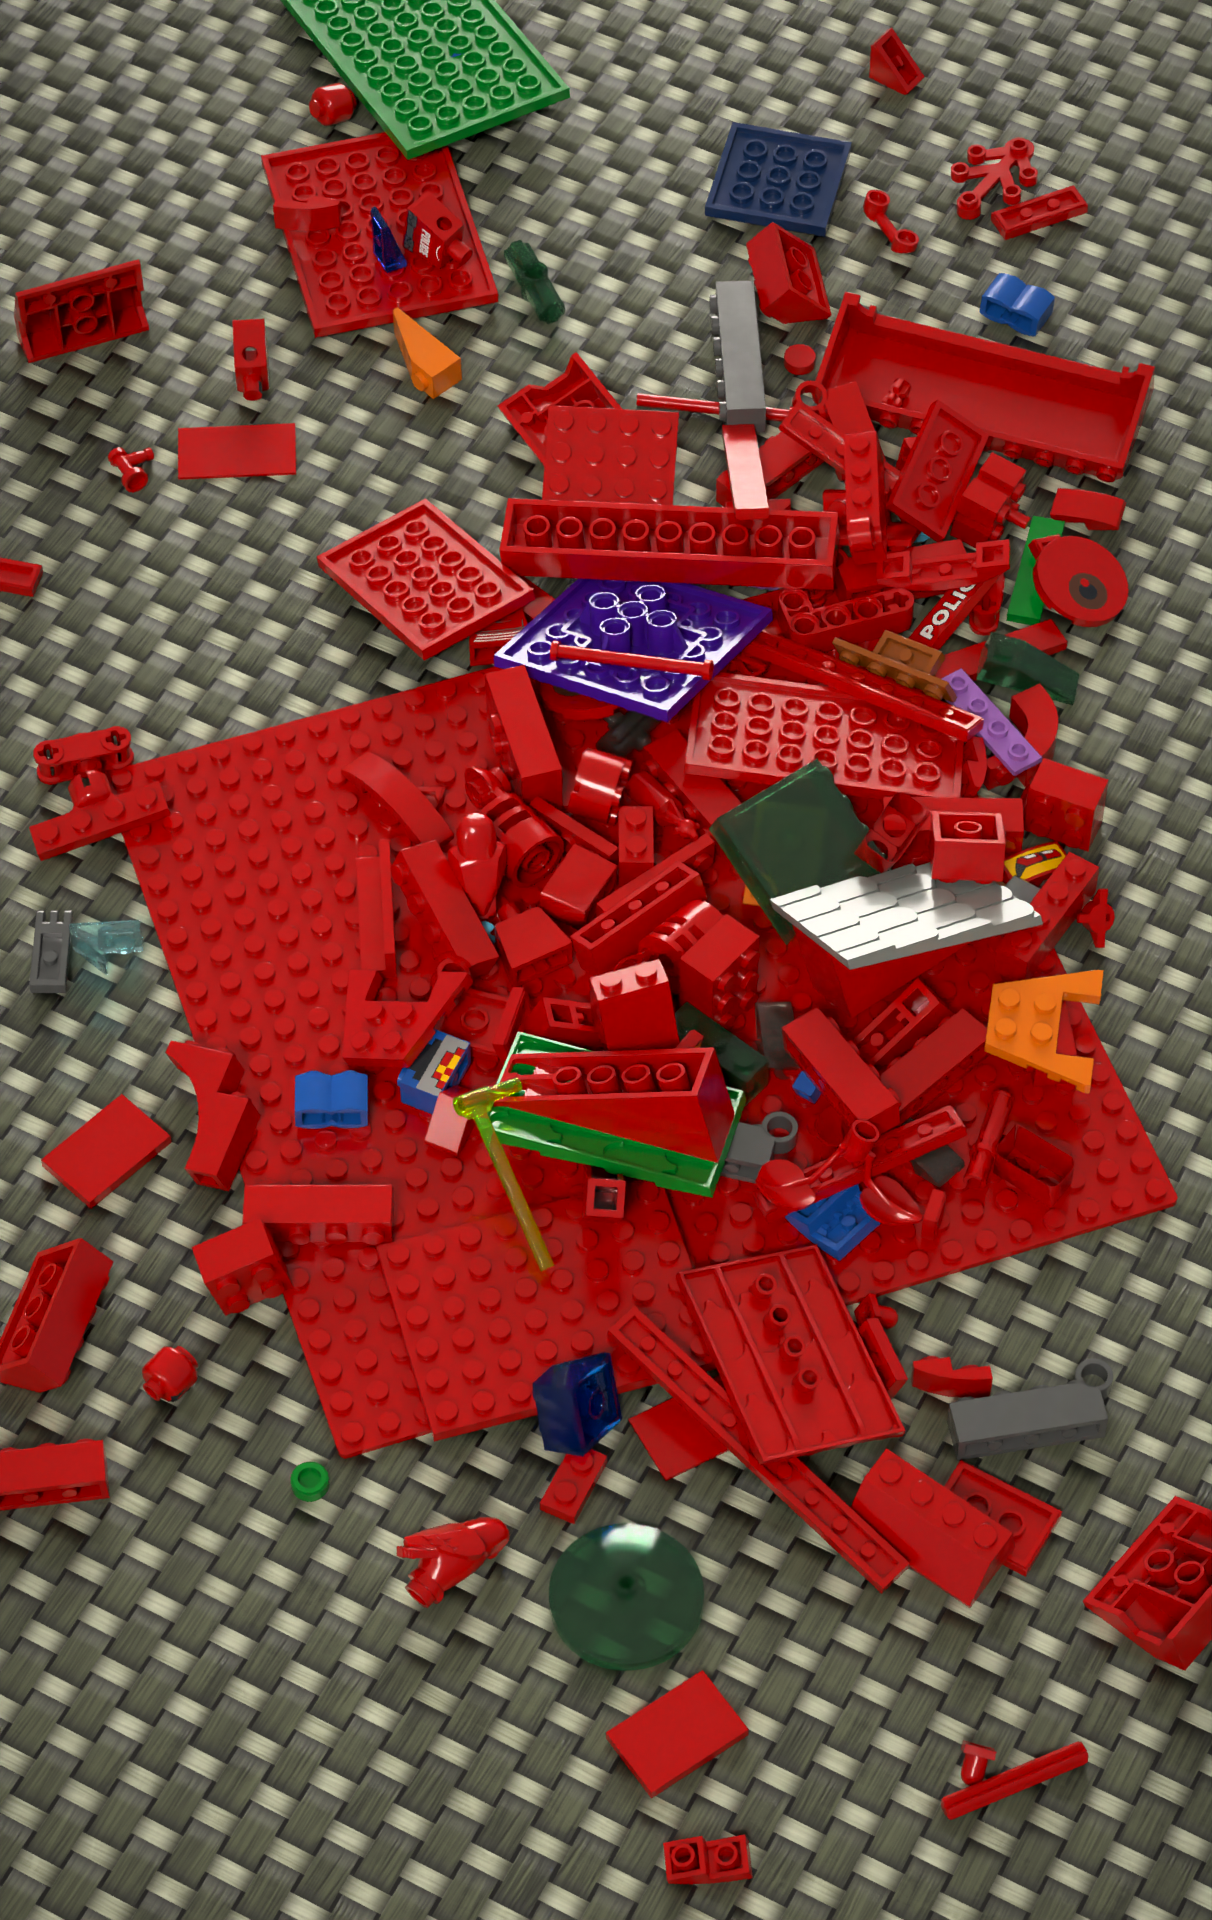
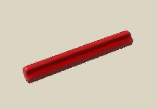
[941,1741,1089,1820]

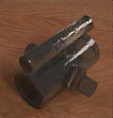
[596,710,663,758]

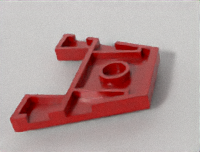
[342,970,473,1068]

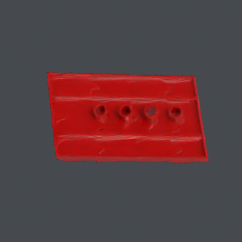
[676,1245,906,1465]

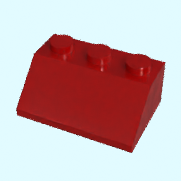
[746,222,832,324]

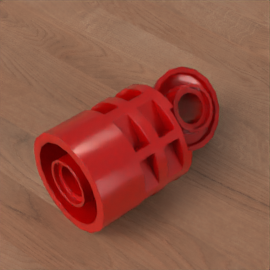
[464,766,564,888]
[611,900,723,994]

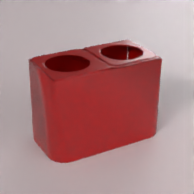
[540,842,618,930]

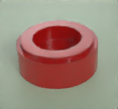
[784,344,816,375]

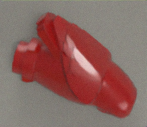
[448,812,506,920]
[397,1517,510,1608]

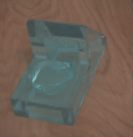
[69,920,143,975]

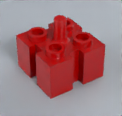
[950,452,1031,548]

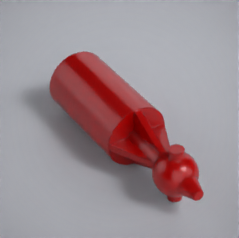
[626,771,700,840]

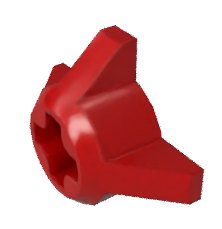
[1077,888,1115,948]

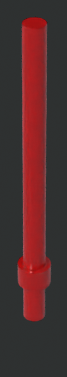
[637,393,793,422]

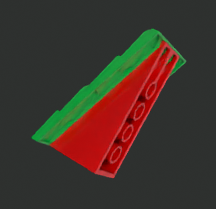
[478,1031,746,1198]

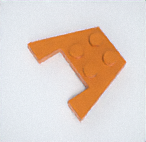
[984,970,1104,1094]

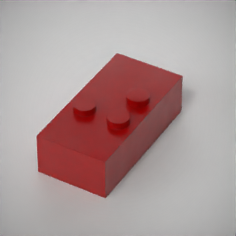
[485,665,563,811]

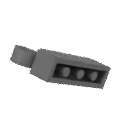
[720,1112,798,1184]
[947,1358,1113,1461]

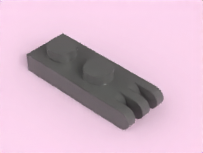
[29,910,73,993]

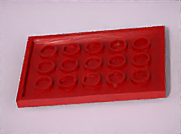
[317,498,535,661]

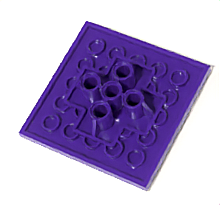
[494,579,773,722]

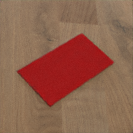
[178,423,296,480]
[628,1375,729,1481]

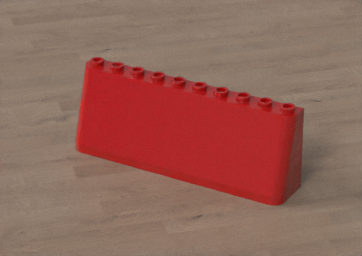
[812,291,1155,482]

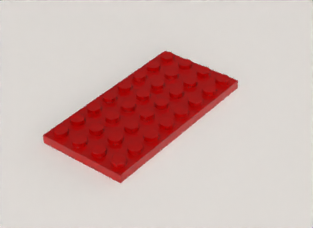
[684,672,964,800]

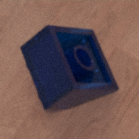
[532,1352,622,1456]

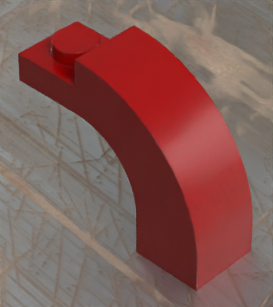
[983,683,1058,791]

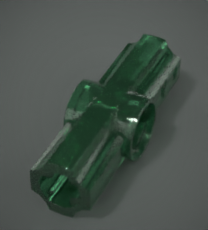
[504,240,565,324]

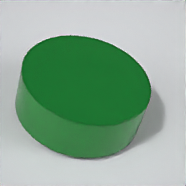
[290,1462,329,1502]

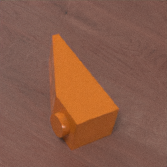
[393,307,462,399]

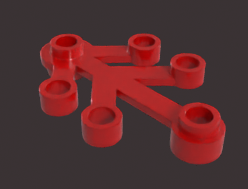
[951,138,1038,220]

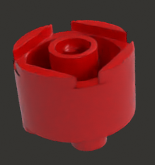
[567,747,633,826]

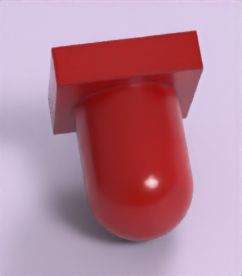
[854,1293,898,1329]
[961,1740,997,1786]

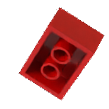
[679,914,760,1043]

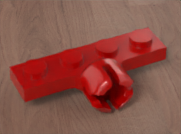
[29,770,171,861]

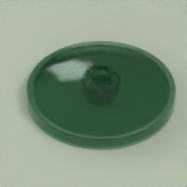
[549,1523,704,1671]

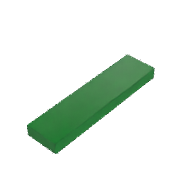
[1006,516,1065,625]

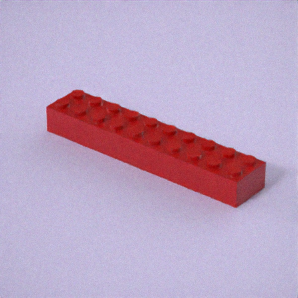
[500,498,839,590]

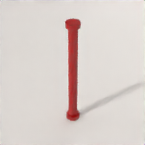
[550,640,714,681]

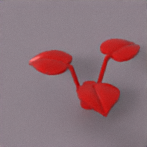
[755,1105,923,1226]

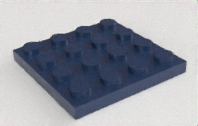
[705,122,852,237]

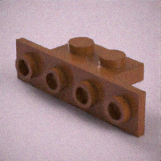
[832,630,957,703]

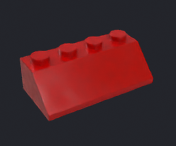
[0,1238,114,1393]
[851,1448,1015,1608]

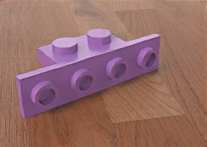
[942,668,1042,776]

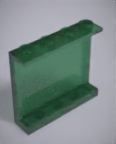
[709,758,892,945]

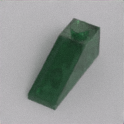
[976,632,1079,705]

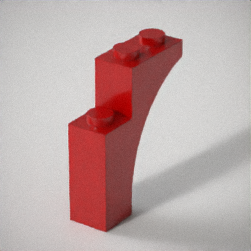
[165,1040,261,1192]
[581,1164,626,1224]

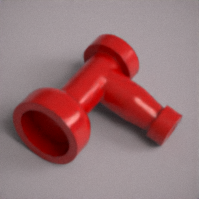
[108,447,154,493]

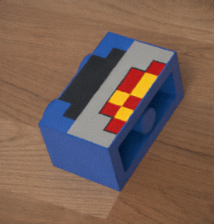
[397,1029,471,1114]

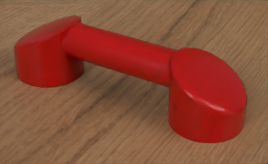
[863,190,919,254]

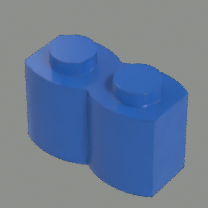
[980,273,1055,336]
[295,1070,368,1129]

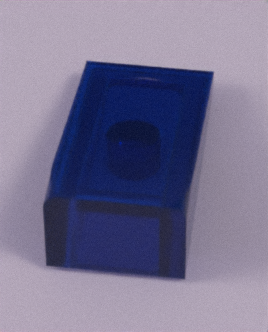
[371,207,407,273]

